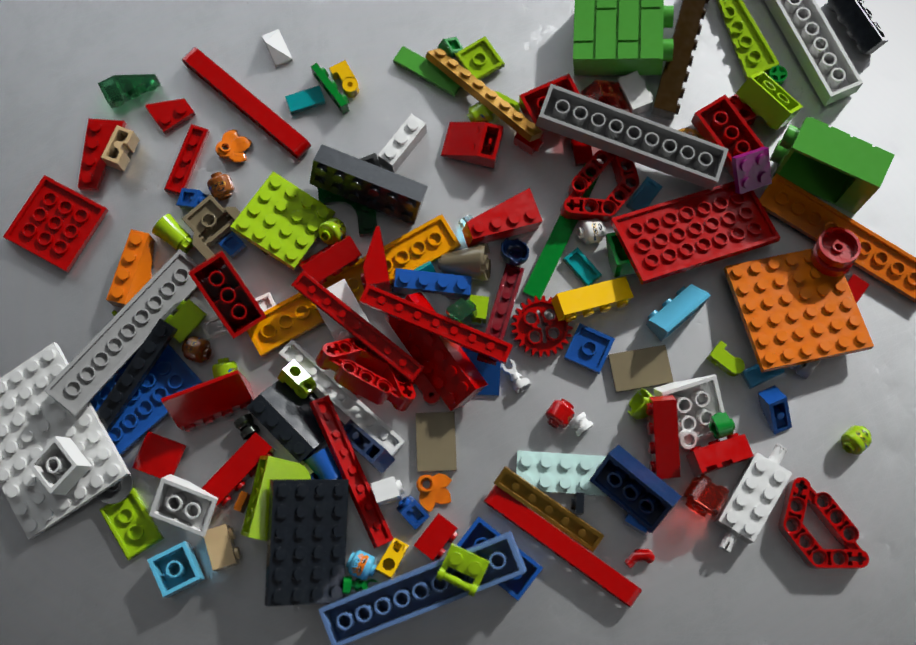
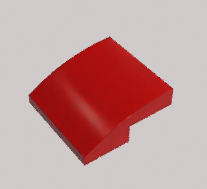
[132,431,186,479]

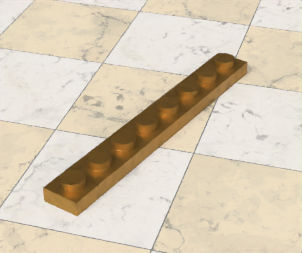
[425,48,543,142]

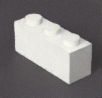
[378,114,427,173]

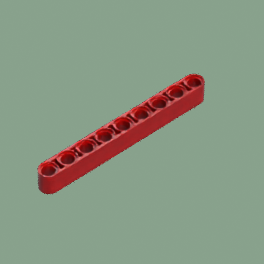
[182,47,311,159]
[484,485,642,608]

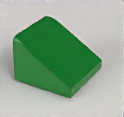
[438,37,463,58]

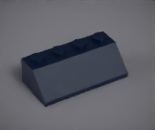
[589,444,682,533]

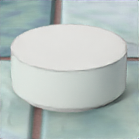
[678,429,698,450]

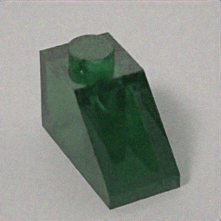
[446,298,477,326]

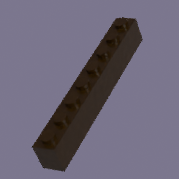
[651,0,709,120]

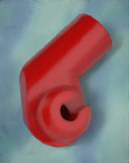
[624,549,655,569]

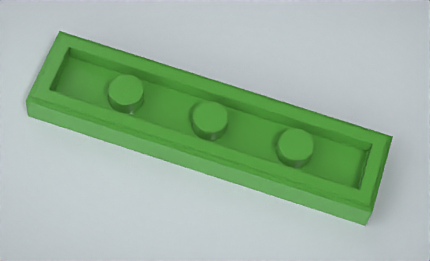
[393,46,461,97]

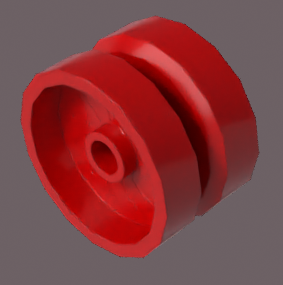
[810,227,861,277]

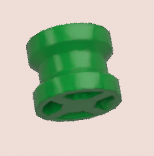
[768,65,788,86]

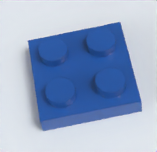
[564,323,615,374]

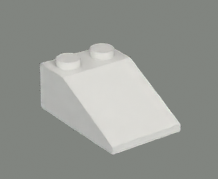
[315,279,370,341]
[149,474,218,537]

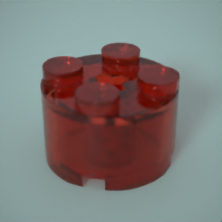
[681,474,729,520]

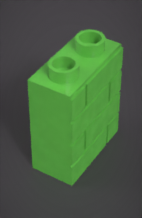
[573,0,674,76]
[770,117,895,214]

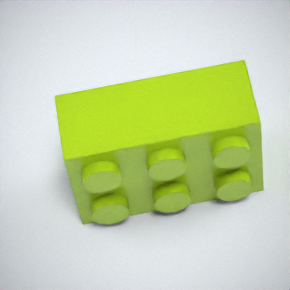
[736,70,803,130]

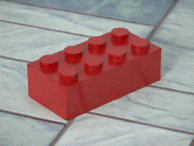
[691,94,765,179]

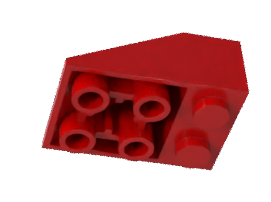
[441,122,504,168]

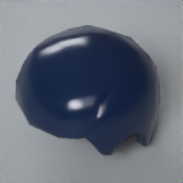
[500,238,529,266]

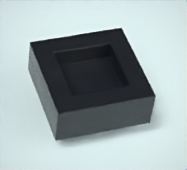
[570,493,584,515]

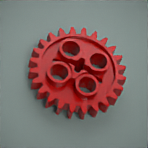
[510,295,573,358]

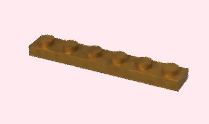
[494,466,604,552]

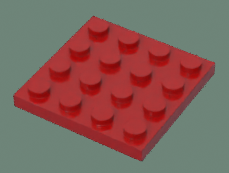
[3,175,109,273]

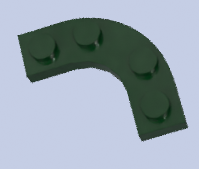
[318,188,377,237]

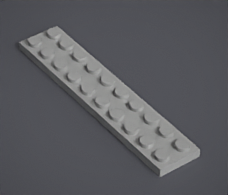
[44,249,198,417]

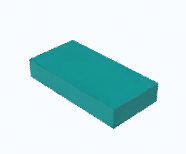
[285,85,326,115]
[563,247,602,286]

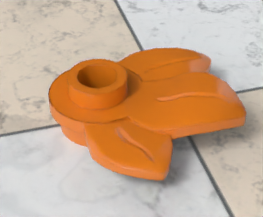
[216,130,252,163]
[417,474,452,512]

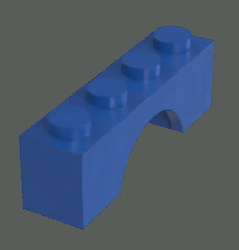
[392,268,472,301]

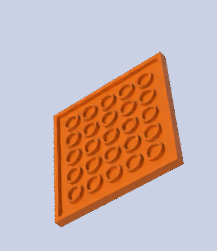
[723,248,874,373]

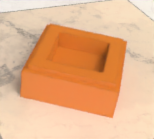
[234,491,251,513]

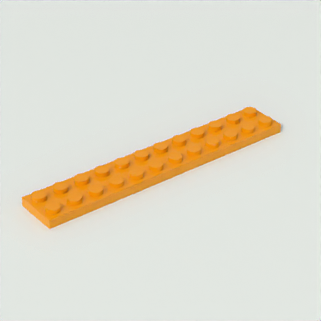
[247,214,461,357]

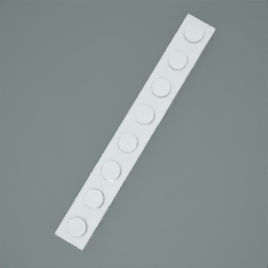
[279,339,405,456]

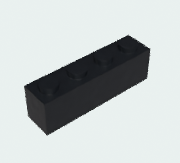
[827,0,889,54]

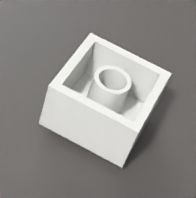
[29,436,92,495]

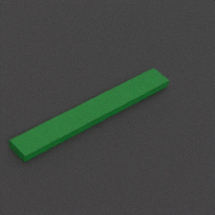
[522,164,599,300]

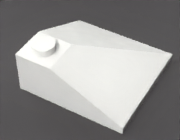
[653,375,725,447]

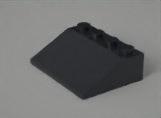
[246,380,345,465]

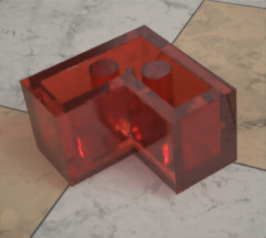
[580,80,632,113]

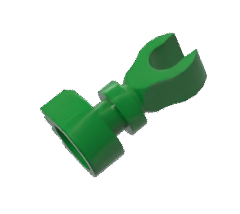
[342,576,377,594]

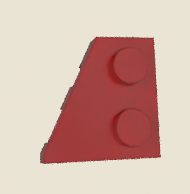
[145,98,196,135]

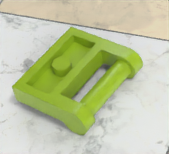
[436,543,490,597]

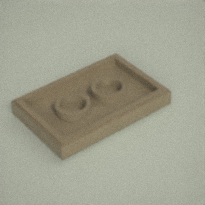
[608,345,674,393]
[416,411,457,472]

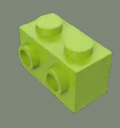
[165,299,207,343]

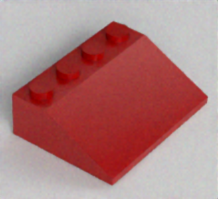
[161,370,255,432]

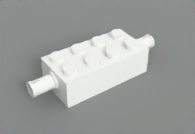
[713,444,792,553]

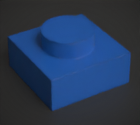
[218,231,246,258]

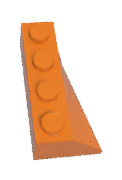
[106,229,155,308]

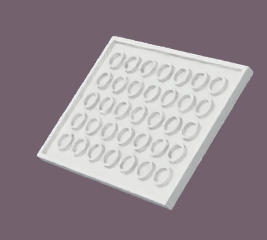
[0,342,130,539]

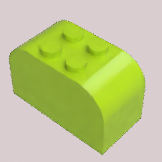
[240,456,311,541]

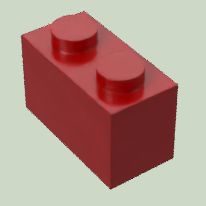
[414,513,458,561]

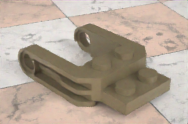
[182,194,269,260]

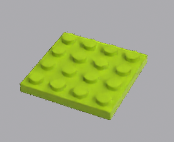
[230,172,336,271]

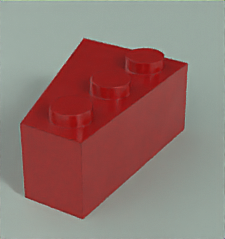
[686,433,754,478]

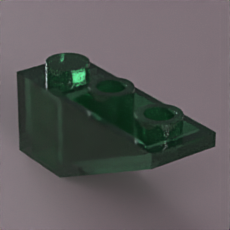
[98,74,161,108]

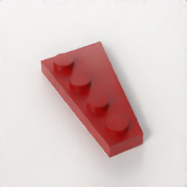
[78,119,126,191]

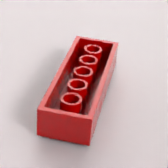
[385,292,488,411]

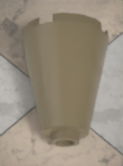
[438,243,491,281]

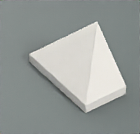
[262,29,292,67]

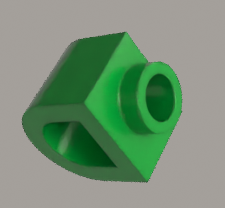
[709,412,735,439]

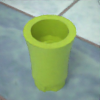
[152,214,194,254]

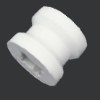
[569,412,594,437]

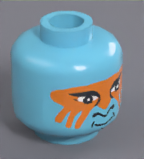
[346,550,377,580]

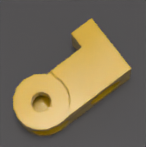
[329,60,359,98]
[376,538,409,579]

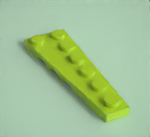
[716,0,780,80]

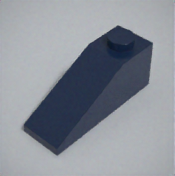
[343,419,395,474]

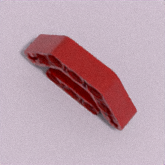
[560,150,640,222]
[315,337,416,411]
[778,477,869,569]

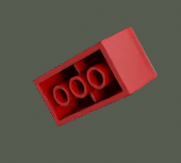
[188,250,267,339]

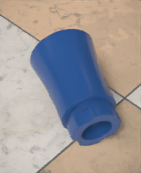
[305,447,343,479]

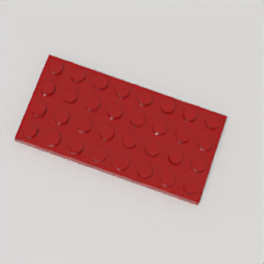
[610,181,781,285]

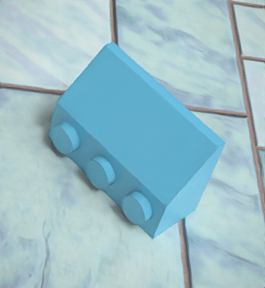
[646,284,711,342]

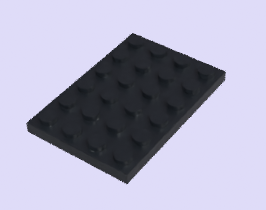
[265,479,349,607]

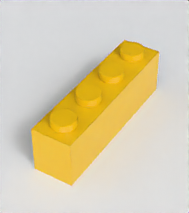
[551,276,633,322]

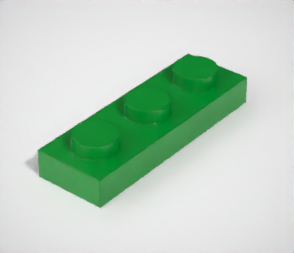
[311,63,349,115]

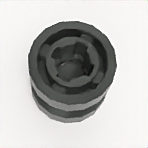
[234,413,260,440]

